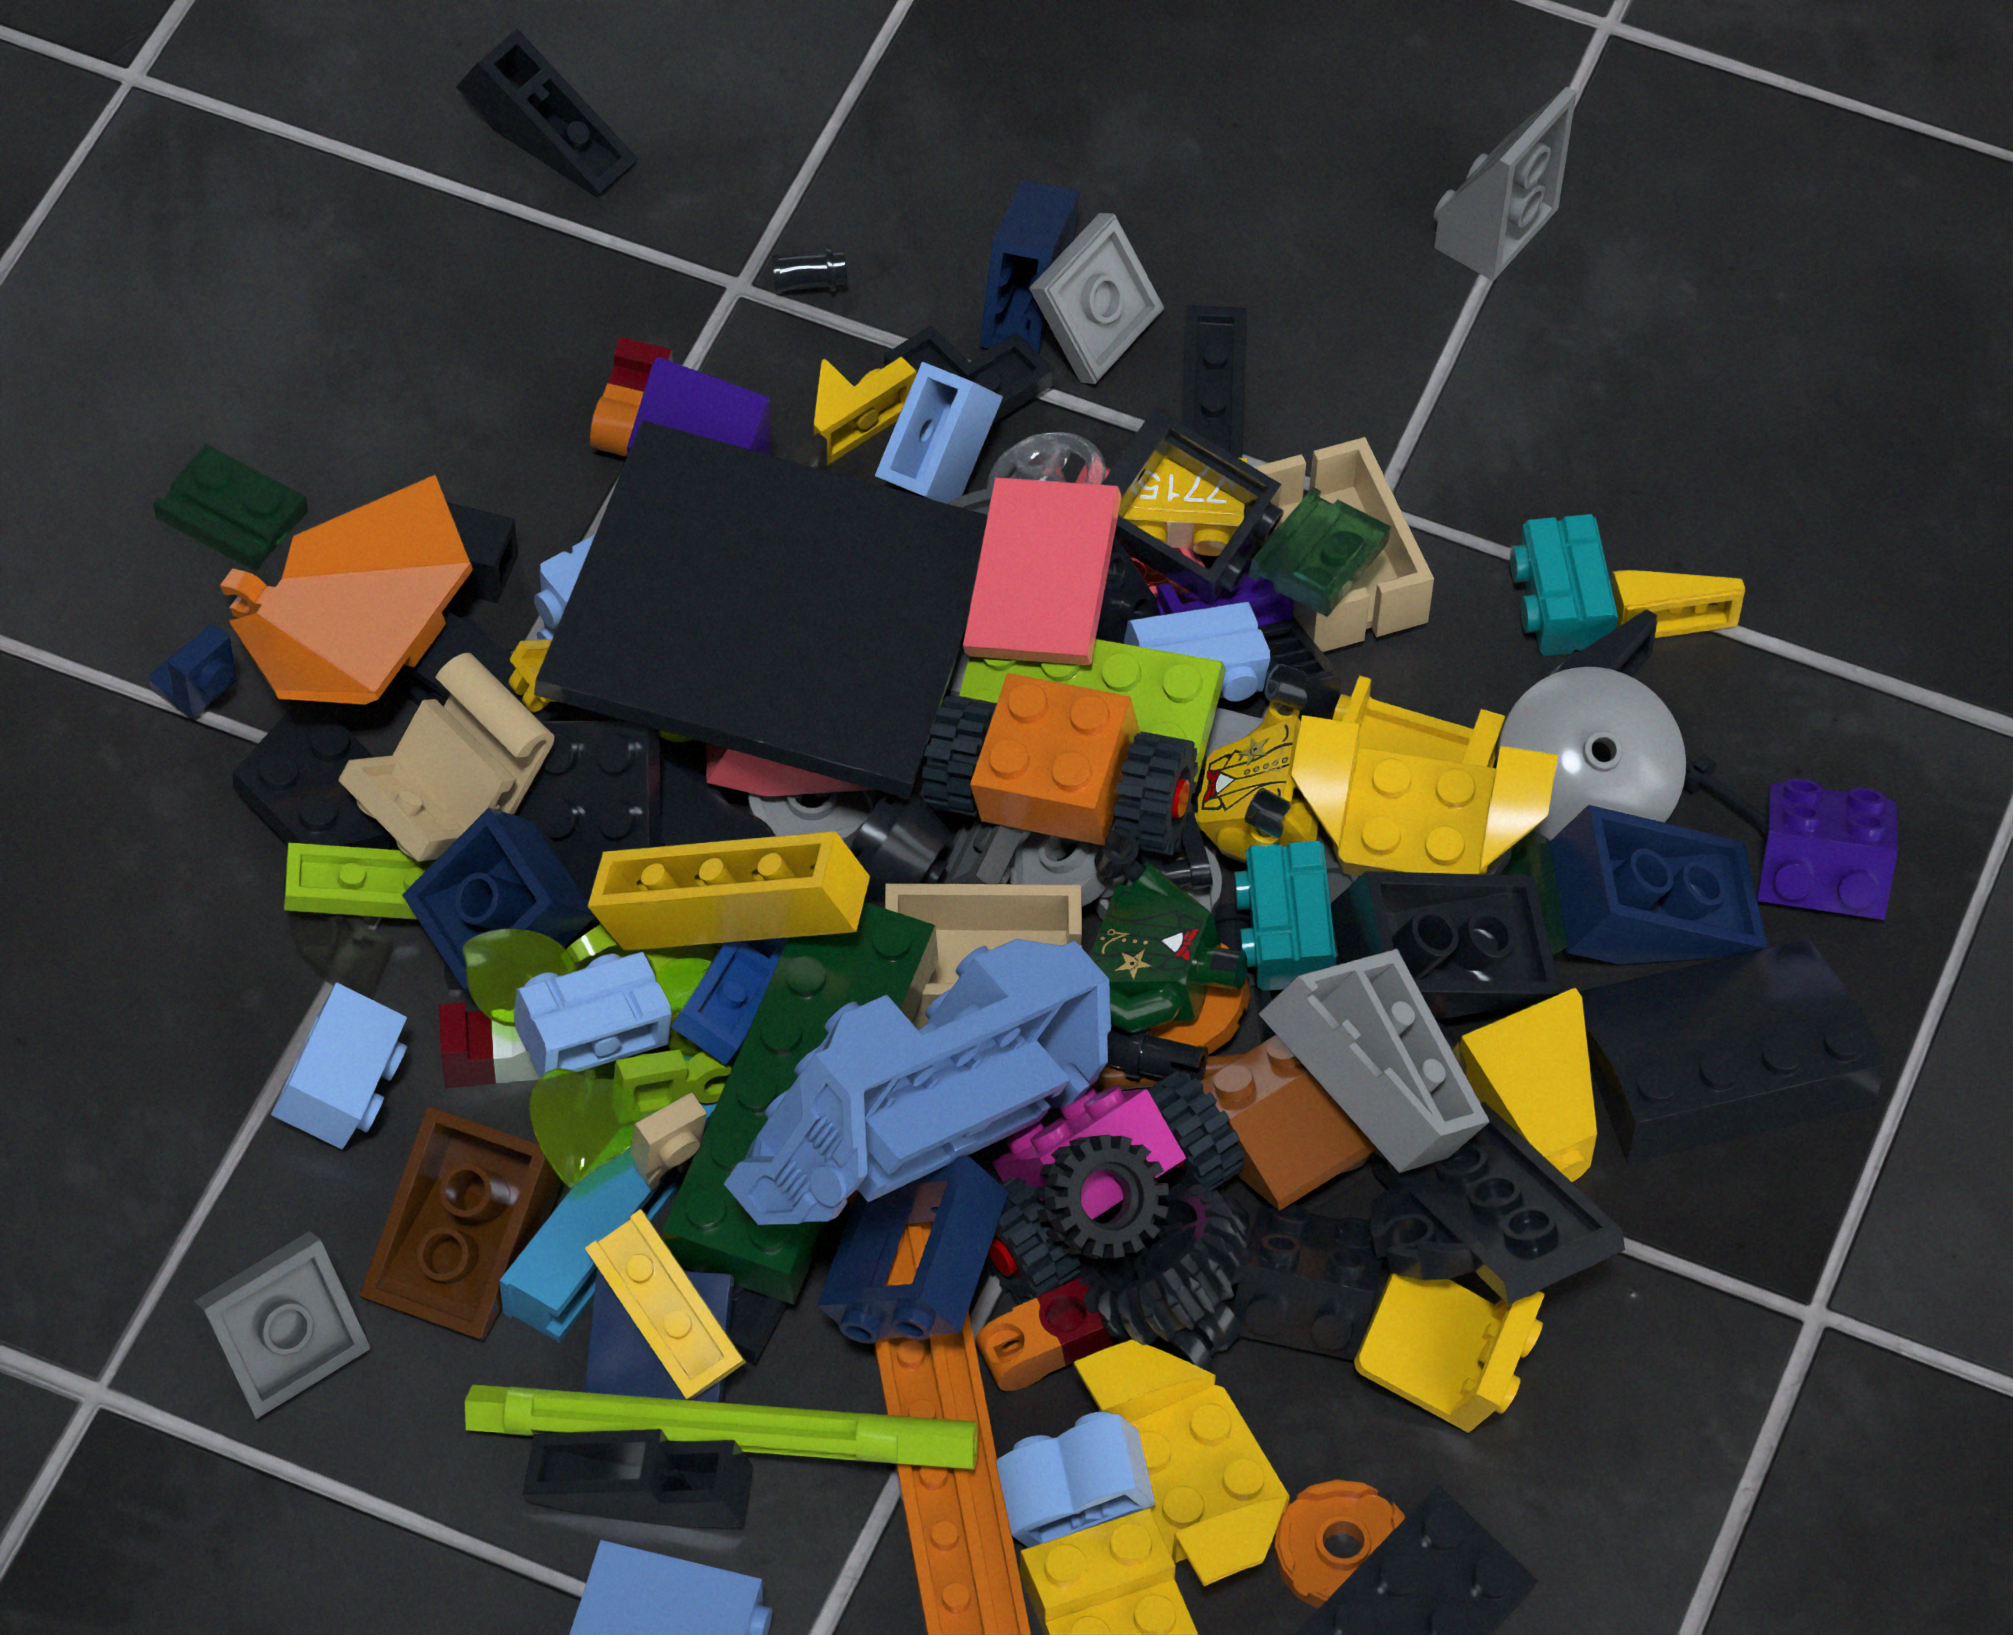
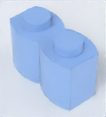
[996,1412,1155,1548]

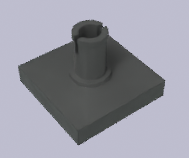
[194,1231,371,1419]

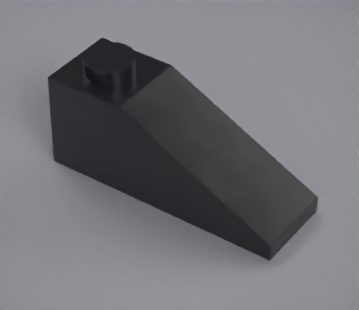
[456,28,638,197]

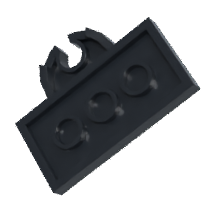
[1370,1102,1625,1304]

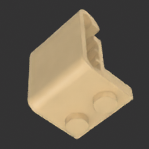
[338,653,554,862]

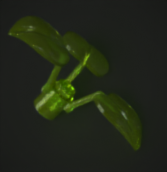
[462,929,711,1188]

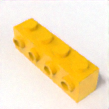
[588,831,870,951]

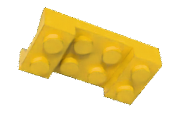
[1020,1508,1199,1635]

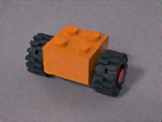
[922,673,1198,855]

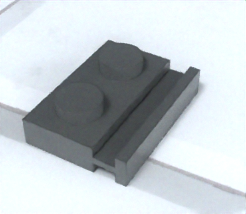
[936,815,1031,884]

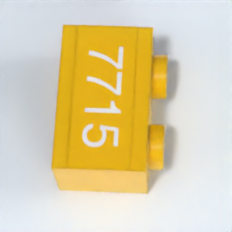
[1123,451,1247,556]

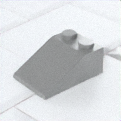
[1433,86,1576,281]

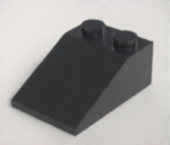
[1330,871,1561,1020]

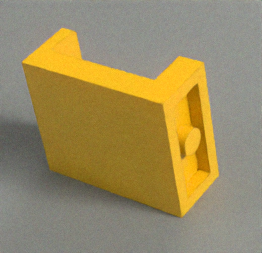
[1332,676,1505,768]

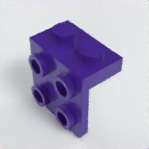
[1757,778,1898,920]

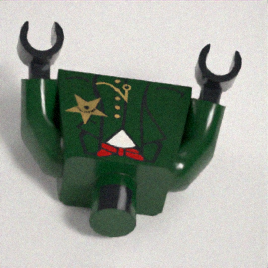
[1090,829,1247,1033]

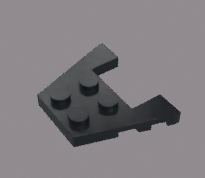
[233,695,395,849]

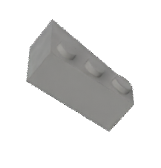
[1259,949,1490,1173]

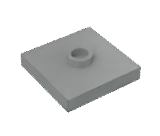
[1029,213,1164,384]

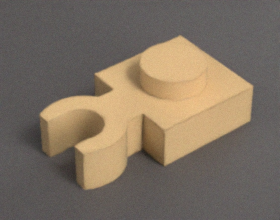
[630,1092,707,1190]

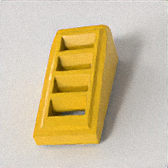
[1610,570,1745,638]

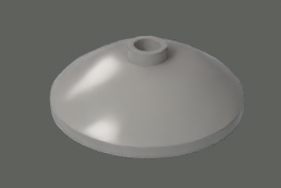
[1497,667,1686,843]

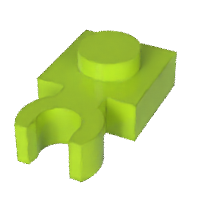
[610,1049,731,1125]

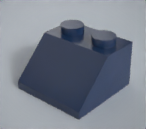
[402,807,596,992]

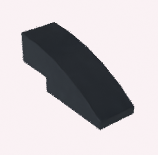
[522,1429,753,1527]

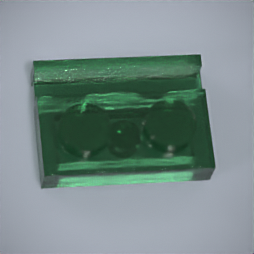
[153,444,308,572]
[1248,487,1392,617]

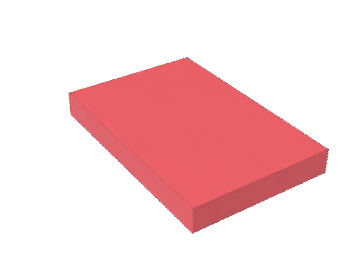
[963,477,1122,665]

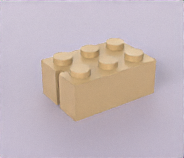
[1246,437,1434,652]
[885,884,1082,1030]

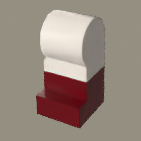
[439,1002,540,1089]

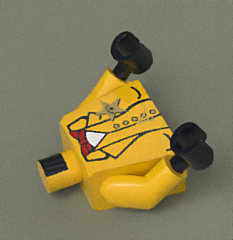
[1191,664,1319,864]

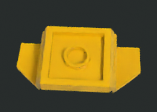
[1291,715,1558,876]
[1074,1339,1290,1586]

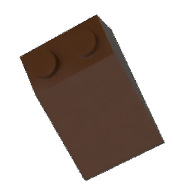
[359,1106,571,1340]

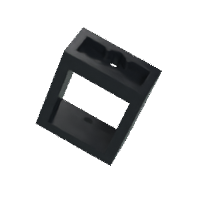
[1101,408,1284,605]

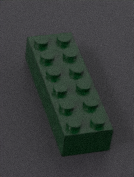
[662,902,938,1305]

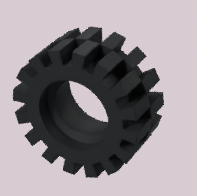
[1035,1134,1169,1259]

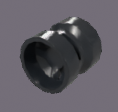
[1149,1301,1241,1371]

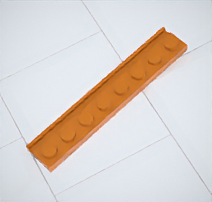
[846,1190,1031,1635]

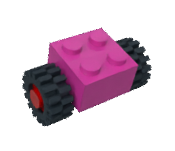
[986,1071,1244,1305]

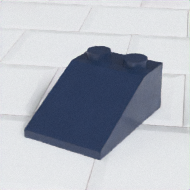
[1546,805,1768,964]

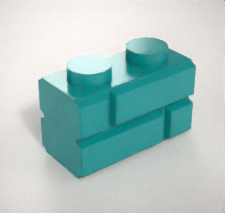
[1510,514,1618,656]
[1234,841,1336,991]

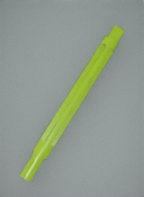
[465,1385,978,1470]

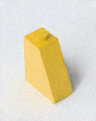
[1460,987,1597,1182]

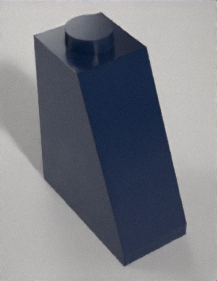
[979,180,1080,354]

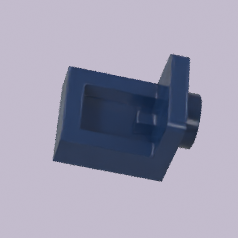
[149,623,237,719]

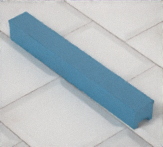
[499,937,789,1343]

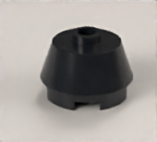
[850,791,951,908]

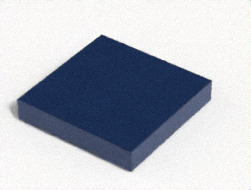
[584,1267,735,1403]

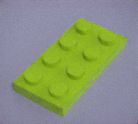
[959,639,1226,786]

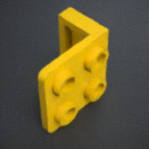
[1354,1272,1545,1433]

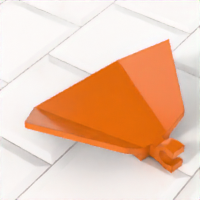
[219,475,473,705]

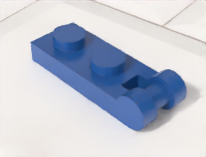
[671,938,788,1065]

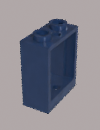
[817,1156,1008,1344]

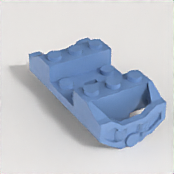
[724,939,1111,1225]

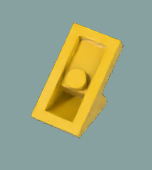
[814,357,917,469]

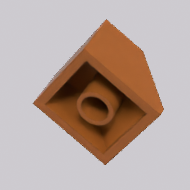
[1200,1034,1378,1211]

